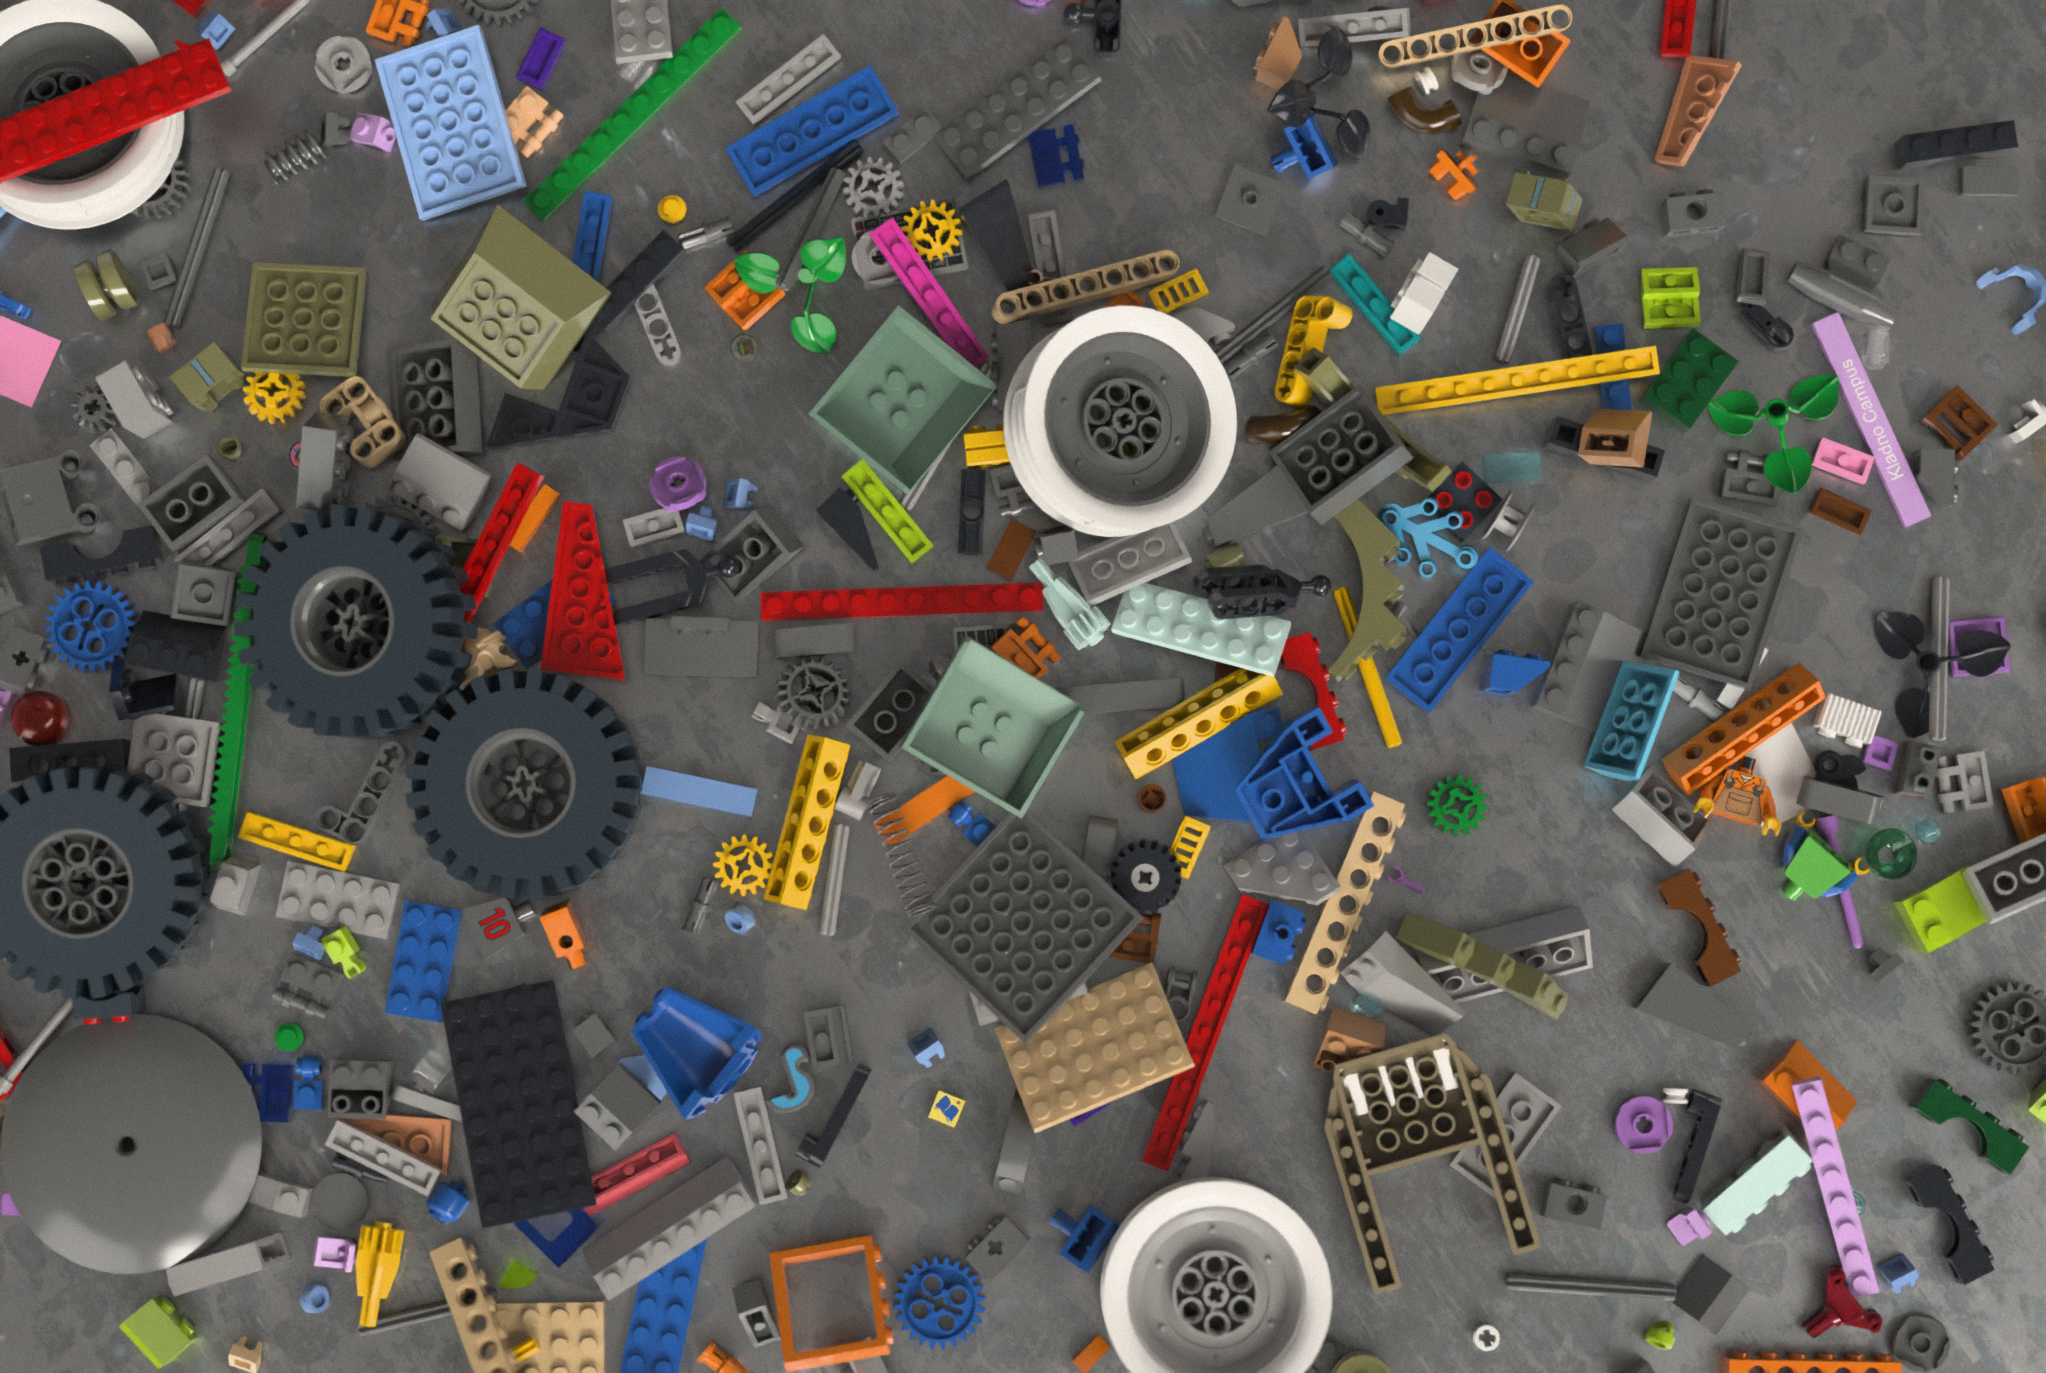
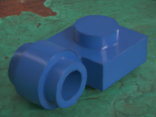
[947,800,996,847]
[293,1055,325,1110]

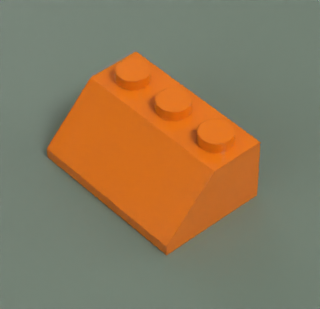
[1469,0,1571,88]
[1756,1039,1857,1130]

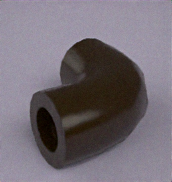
[1387,86,1462,134]
[1246,404,1322,444]

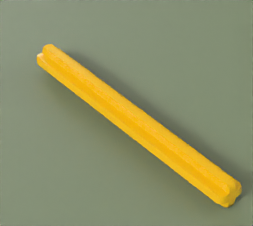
[1333,586,1402,748]

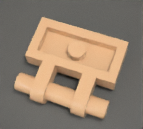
[506,86,563,159]

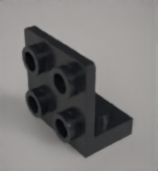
[109,659,178,721]

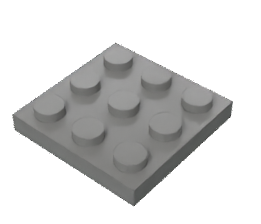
[127,714,222,807]

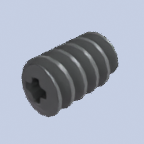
[264,129,327,185]

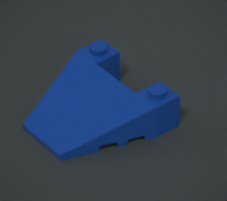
[1234,705,1374,839]
[1172,707,1283,823]

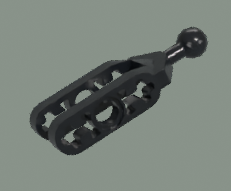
[605,549,739,626]
[1193,564,1332,619]

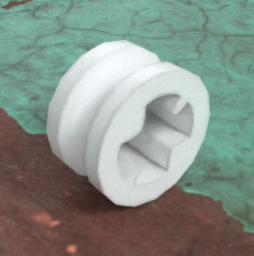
[1414,66,1438,95]
[1663,1088,1689,1104]
[1472,1324,1500,1351]

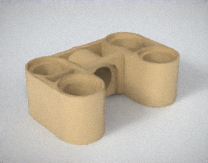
[320,376,406,468]

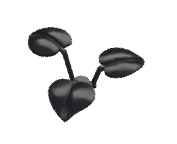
[1267,26,1370,158]
[1876,612,2011,738]

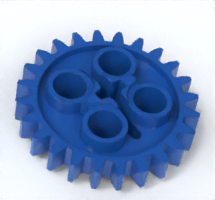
[44,581,137,673]
[893,1255,986,1350]

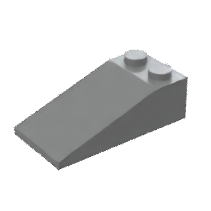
[1340,931,1466,1036]

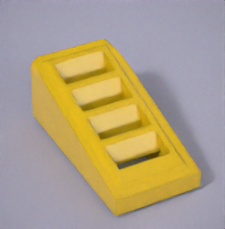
[1147,269,1210,315]
[1170,816,1211,879]

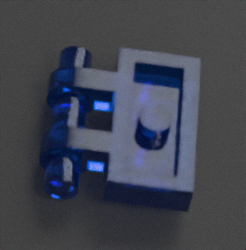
[1027,124,1085,190]
[243,1063,293,1123]

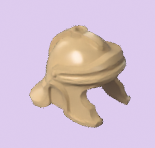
[459,628,518,690]

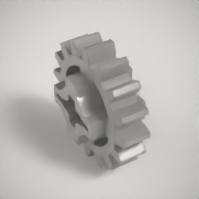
[843,157,904,219]

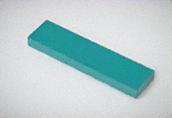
[1328,253,1421,357]

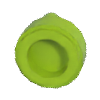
[1644,1320,1675,1350]

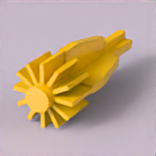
[355,1221,404,1327]

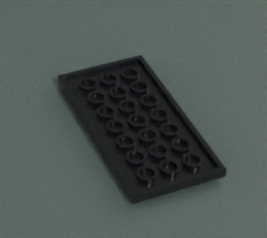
[440,980,597,1229]

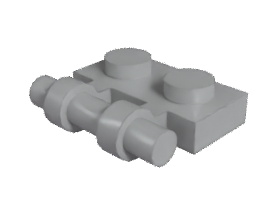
[1935,751,1994,814]

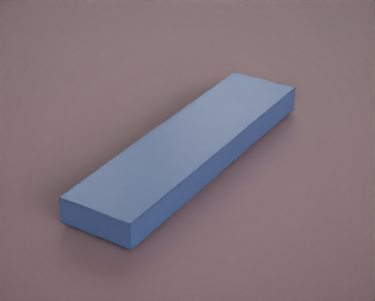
[641,766,758,817]

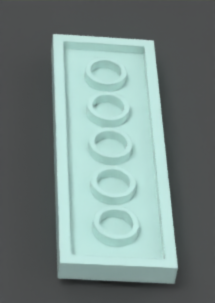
[1111,583,1291,677]

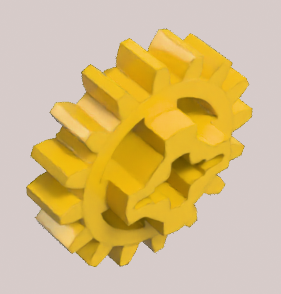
[901,200,962,262]
[243,372,306,424]
[713,834,774,896]

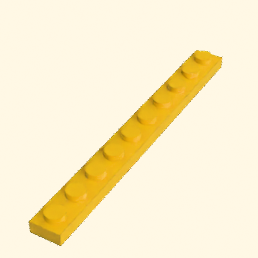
[1374,346,1660,415]

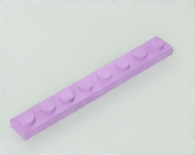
[1792,1076,1880,1297]

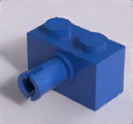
[1270,113,1338,180]
[1251,900,1306,965]
[1050,1206,1120,1273]

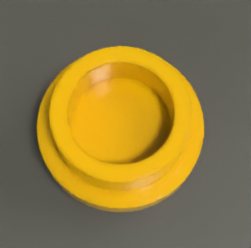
[658,195,686,223]

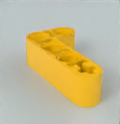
[1275,296,1352,409]

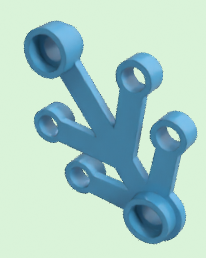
[1378,497,1479,578]

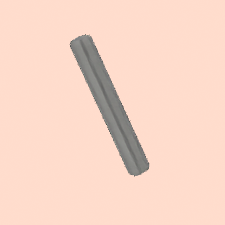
[1495,255,1541,363]
[820,823,850,936]

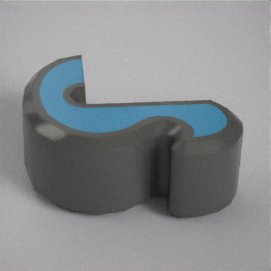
[766,1043,816,1113]

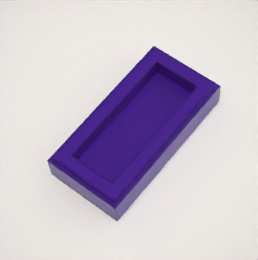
[516,27,566,91]

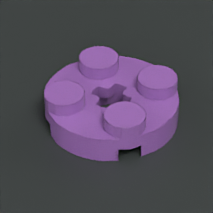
[649,456,707,512]
[1614,1096,1673,1154]

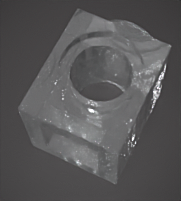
[409,1048,453,1094]

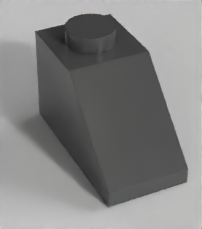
[732,1279,780,1348]

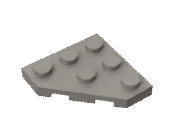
[1223,830,1342,905]

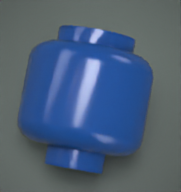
[426,1180,469,1225]

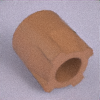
[146,323,176,353]

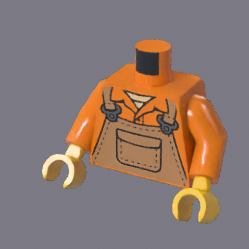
[1692,756,1782,837]

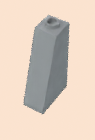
[166,1232,290,1296]

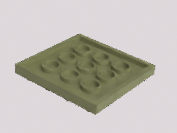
[241,262,367,377]

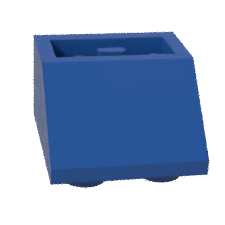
[1481,650,1550,695]

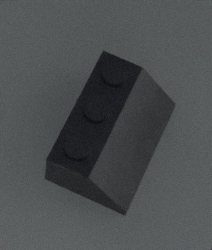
[125,610,228,682]

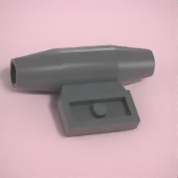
[1787,235,1899,329]

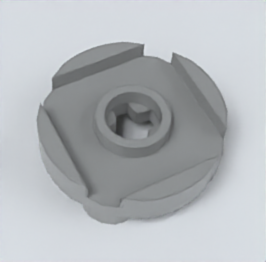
[315,36,373,94]
[1451,49,1508,94]
[852,229,899,286]

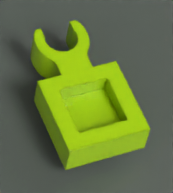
[320,925,366,979]

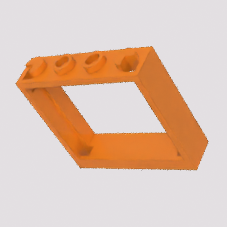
[769,1235,894,1372]

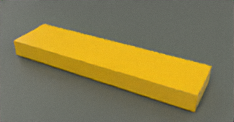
[238,811,356,872]

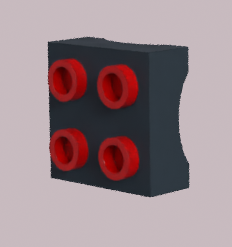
[1425,461,1503,543]
[72,985,146,1024]

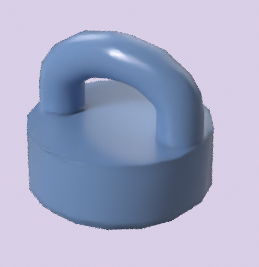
[725,902,755,934]
[300,1284,329,1313]

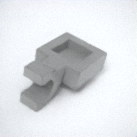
[751,702,802,744]

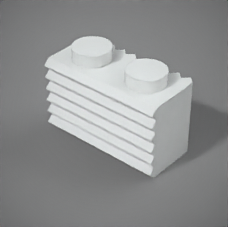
[1812,693,1882,748]

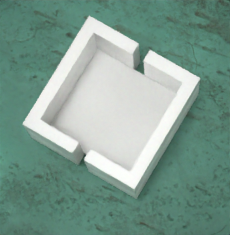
[1390,252,1458,335]

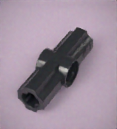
[958,468,986,556]

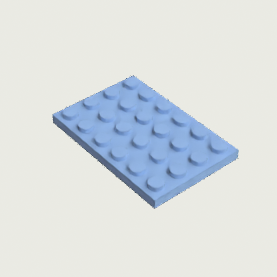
[375,25,527,221]

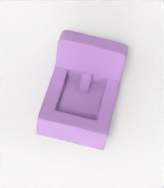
[349,112,396,152]
[1666,1207,1712,1246]
[312,1235,358,1272]

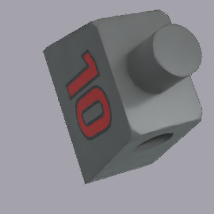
[462,898,536,959]

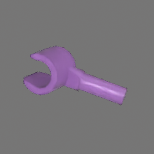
[1387,866,1424,894]

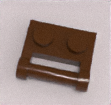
[1920,385,1998,461]
[1108,912,1161,964]

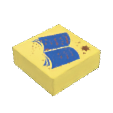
[928,1090,965,1128]

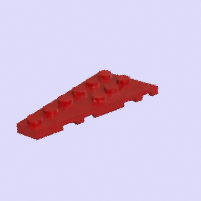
[540,501,626,681]

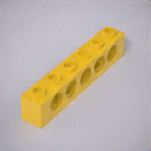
[1114,668,1283,780]
[764,734,850,910]

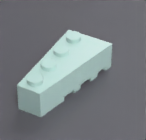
[1702,1123,1813,1235]

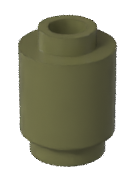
[1202,542,1246,569]

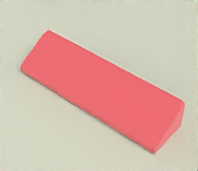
[583,1132,691,1215]

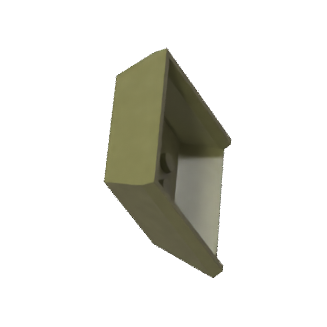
[430,204,611,390]

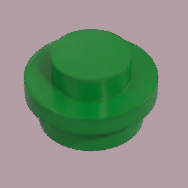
[274,1023,304,1051]

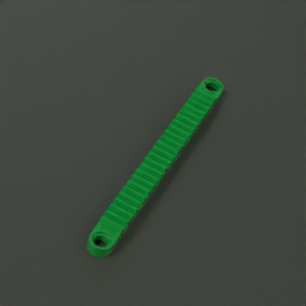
[207,532,268,870]

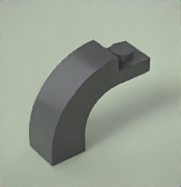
[992,1089,1035,1195]

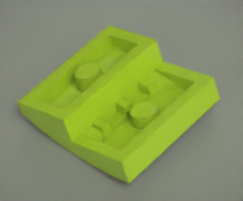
[1640,267,1701,329]

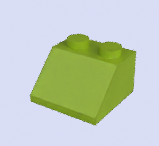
[119,1296,197,1369]

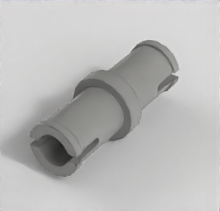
[1673,674,1724,721]

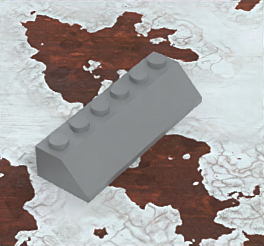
[1415,905,1593,1003]
[582,1156,758,1301]

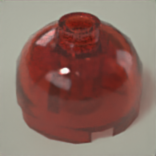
[10,690,71,746]

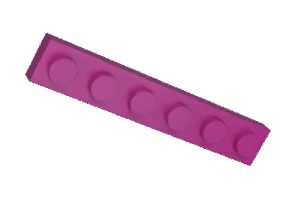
[869,217,989,367]

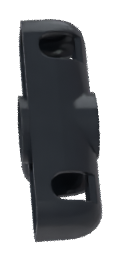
[1063,0,1122,57]

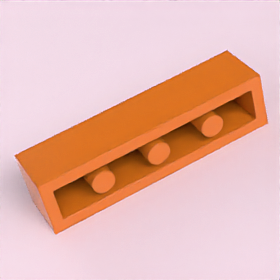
[510,484,561,553]

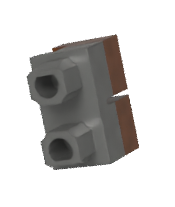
[1894,741,1941,800]

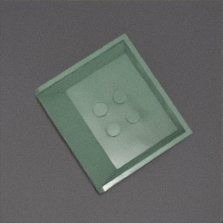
[809,305,997,496]
[900,635,1085,819]

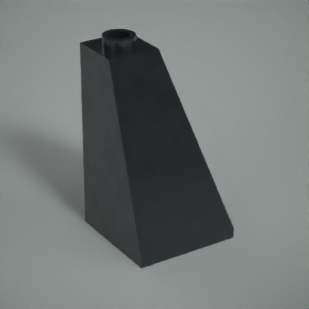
[958,179,1035,301]

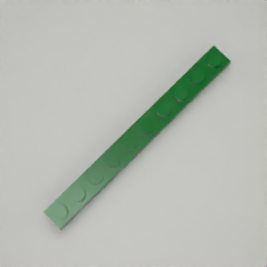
[522,7,742,223]

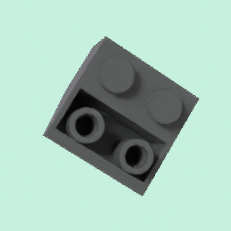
[327,1059,394,1119]

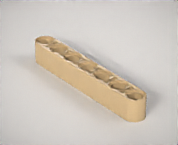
[1379,5,1572,68]
[992,250,1180,324]

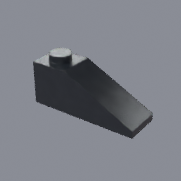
[816,487,879,574]

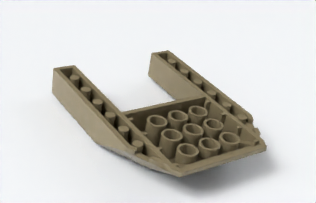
[1324,1033,1542,1295]

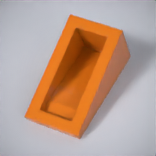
[1072,1334,1111,1373]

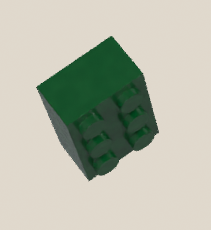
[1638,328,1739,434]

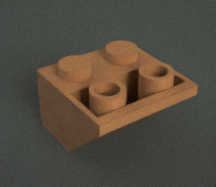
[1254,16,1302,91]
[1578,409,1652,467]
[1312,1006,1388,1074]

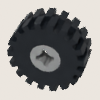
[1110,838,1182,913]

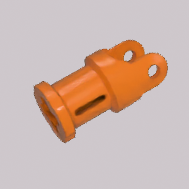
[697,1340,748,1373]

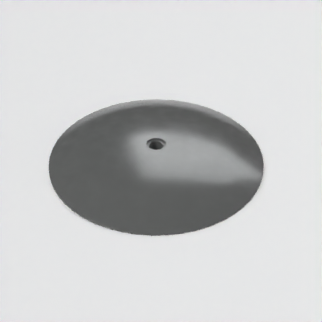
[1,1014,262,1274]

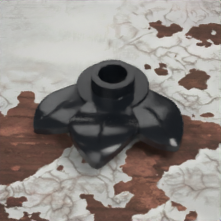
[1814,750,1866,789]

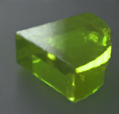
[498,1260,539,1289]

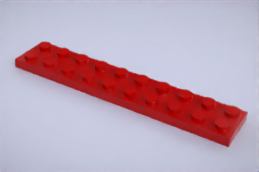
[0,38,232,183]

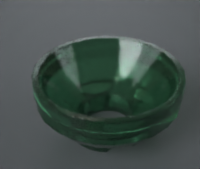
[1865,828,1917,880]

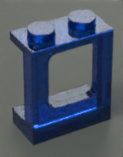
[513,1208,602,1268]

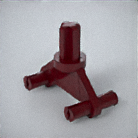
[1804,1264,1883,1338]

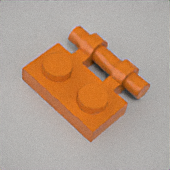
[365,0,430,49]
[989,615,1061,679]

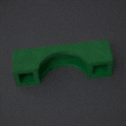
[1909,1078,2029,1175]

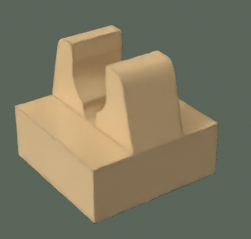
[229,1336,263,1373]

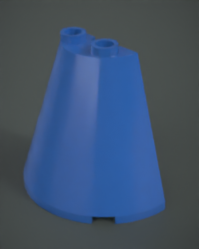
[631,987,762,1119]

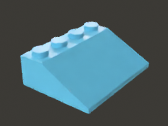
[1583,661,1680,781]

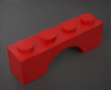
[1280,632,1347,751]

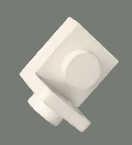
[2009,398,2046,444]

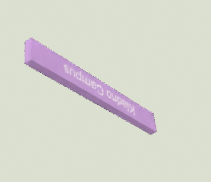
[1811,312,1931,528]

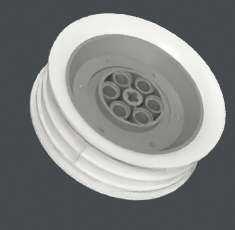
[1100,1177,1332,1373]

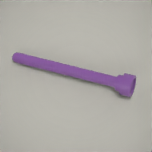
[1815,814,1864,948]

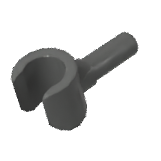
[1390,602,1420,639]

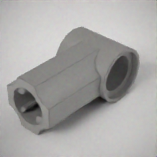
[835,760,882,820]

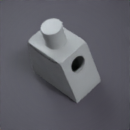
[210,856,261,916]

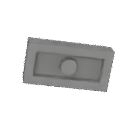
[623,508,685,548]

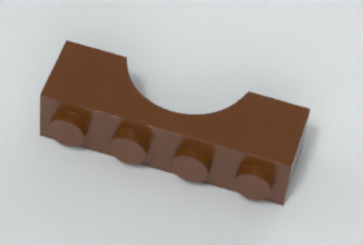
[1654,869,1741,986]

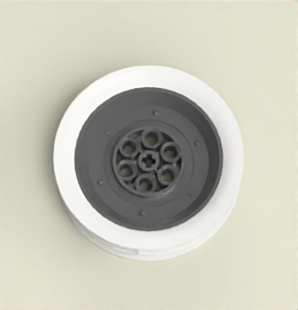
[0,0,185,229]
[1003,306,1237,537]

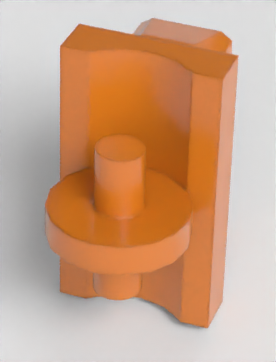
[1428,150,1479,200]

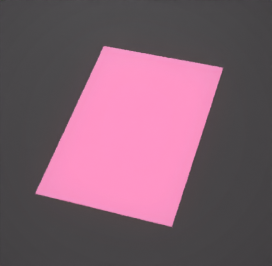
[0,315,61,407]

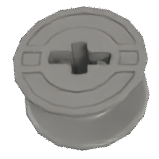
[1483,489,1536,552]

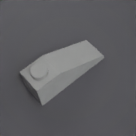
[247,1172,315,1218]

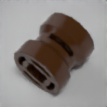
[1137,784,1166,813]

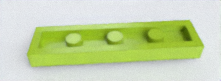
[841,459,934,564]

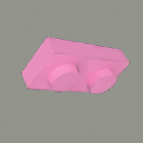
[1812,437,1875,485]

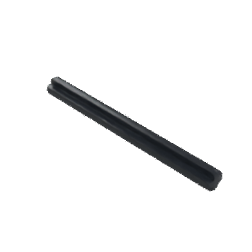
[726,140,863,252]

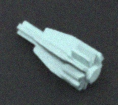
[1029,559,1111,650]

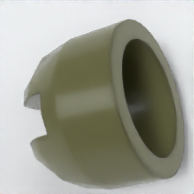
[218,436,242,460]
[786,1170,811,1196]

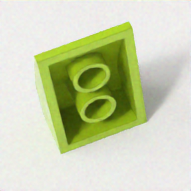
[1893,864,1985,953]

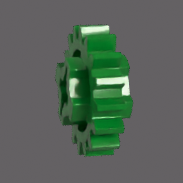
[1426,775,1489,836]

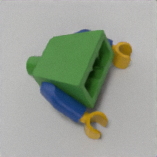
[1782,811,1870,901]

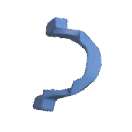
[1976,265,2046,335]

